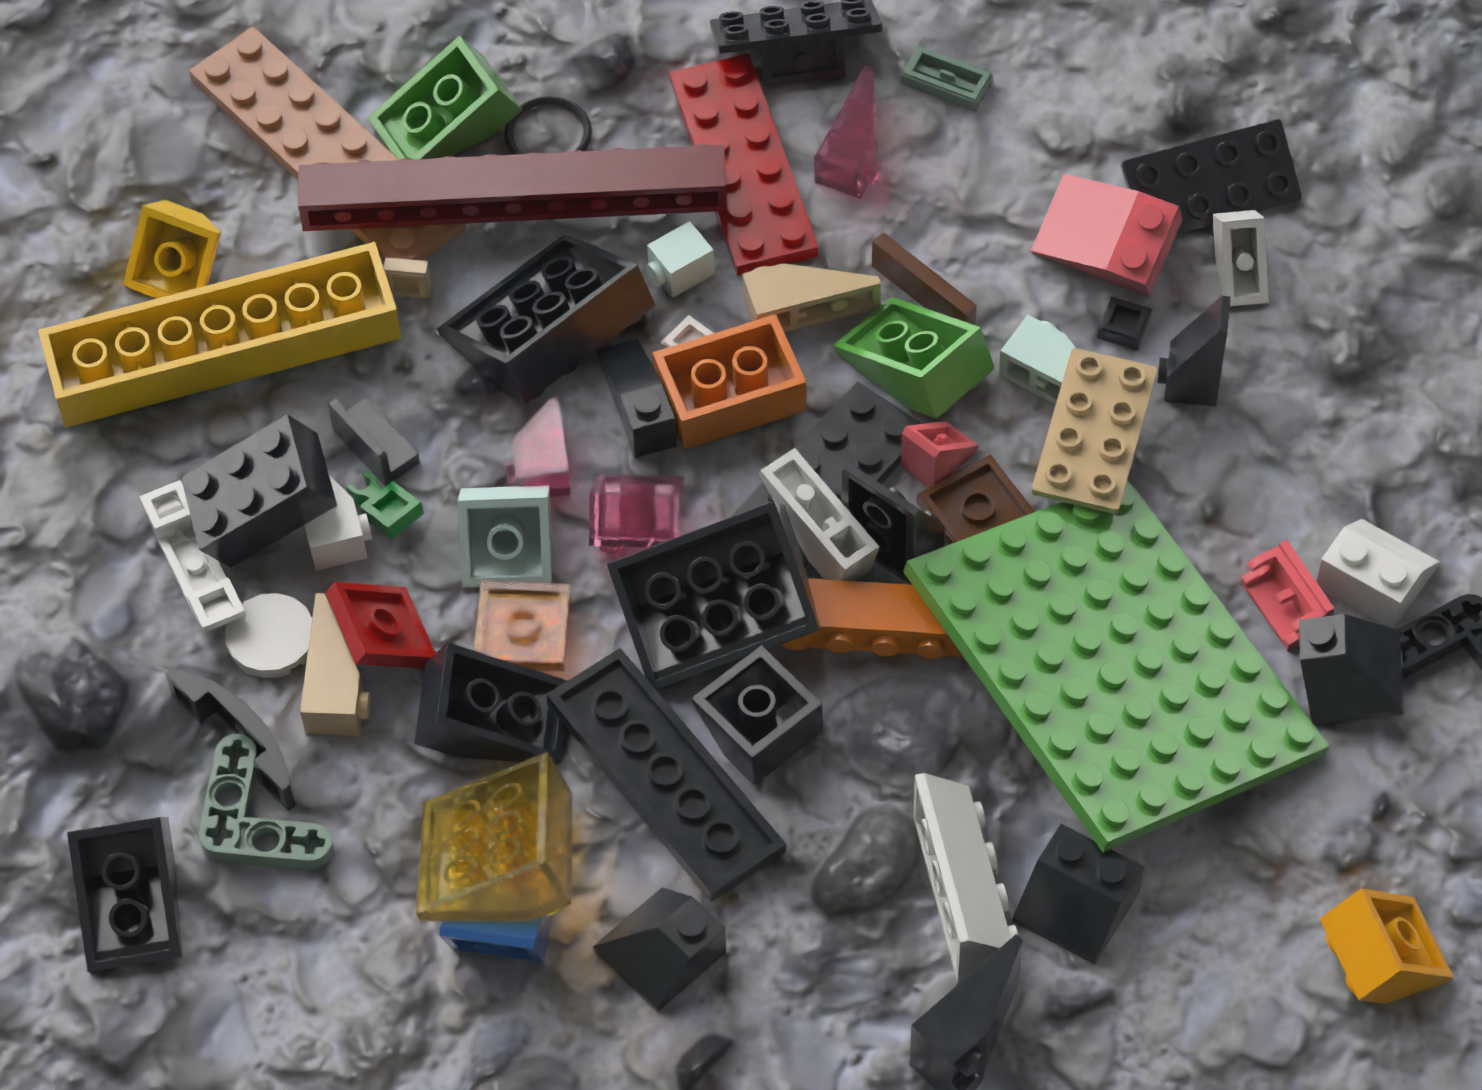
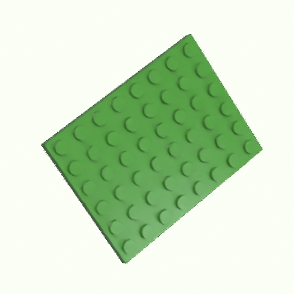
[903,480,1330,852]

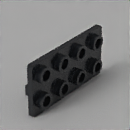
[710,0,883,87]
[1121,119,1302,235]

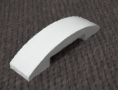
[139,480,246,633]

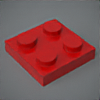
[325,582,436,669]

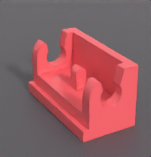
[1240,540,1335,651]

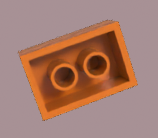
[652,314,807,450]

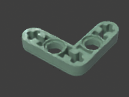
[199,733,334,871]

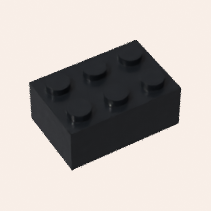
[181,414,337,568]

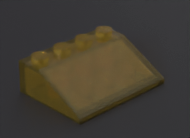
[416,752,573,921]

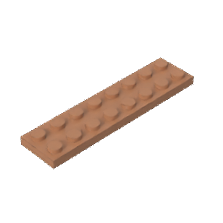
[189,26,466,261]

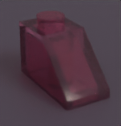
[504,398,571,497]

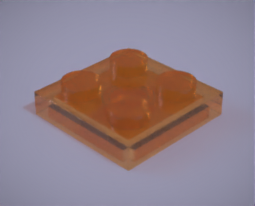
[474,581,571,671]

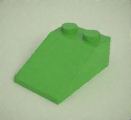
[367,36,523,160]
[833,297,995,419]

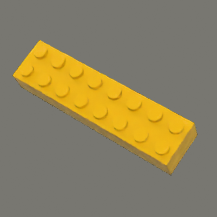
[38,242,401,428]

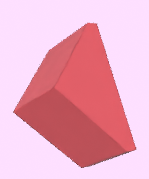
[901,421,979,488]

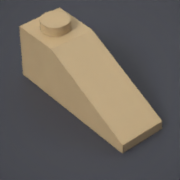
[742,263,881,332]
[300,593,371,736]

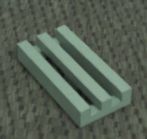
[901,45,994,112]

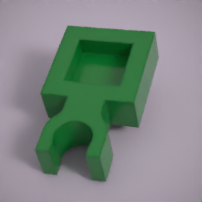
[346,471,424,539]

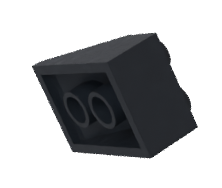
[841,462,945,585]
[414,642,568,765]
[67,817,182,972]
[909,934,1023,1090]

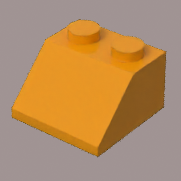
[1319,888,1454,1004]

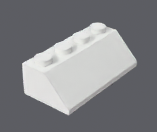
[913,773,1018,983]

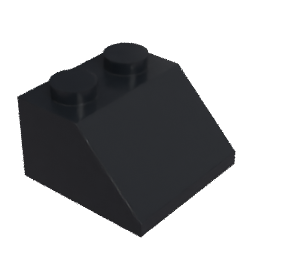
[692,645,823,785]
[1012,823,1144,965]

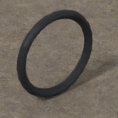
[504,96,592,155]

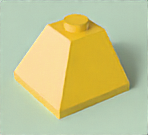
[122,200,222,299]

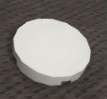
[225,593,312,679]

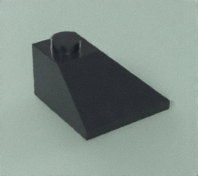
[1299,614,1404,726]
[593,887,727,1012]

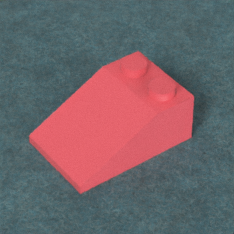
[1031,174,1183,297]

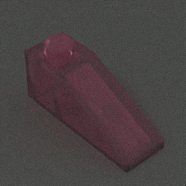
[814,65,882,199]

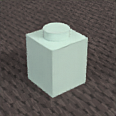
[645,221,715,298]

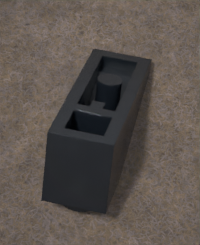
[1157,296,1231,407]
[597,339,677,458]

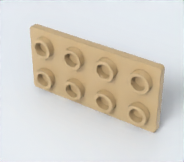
[1032,348,1157,514]

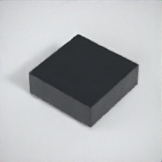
[1097,296,1152,350]

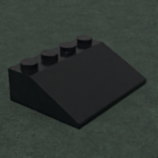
[437,233,656,404]
[607,501,821,690]

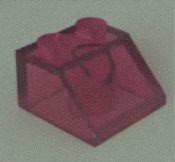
[589,474,685,553]

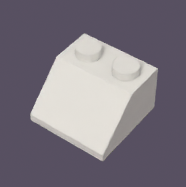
[1316,519,1440,629]

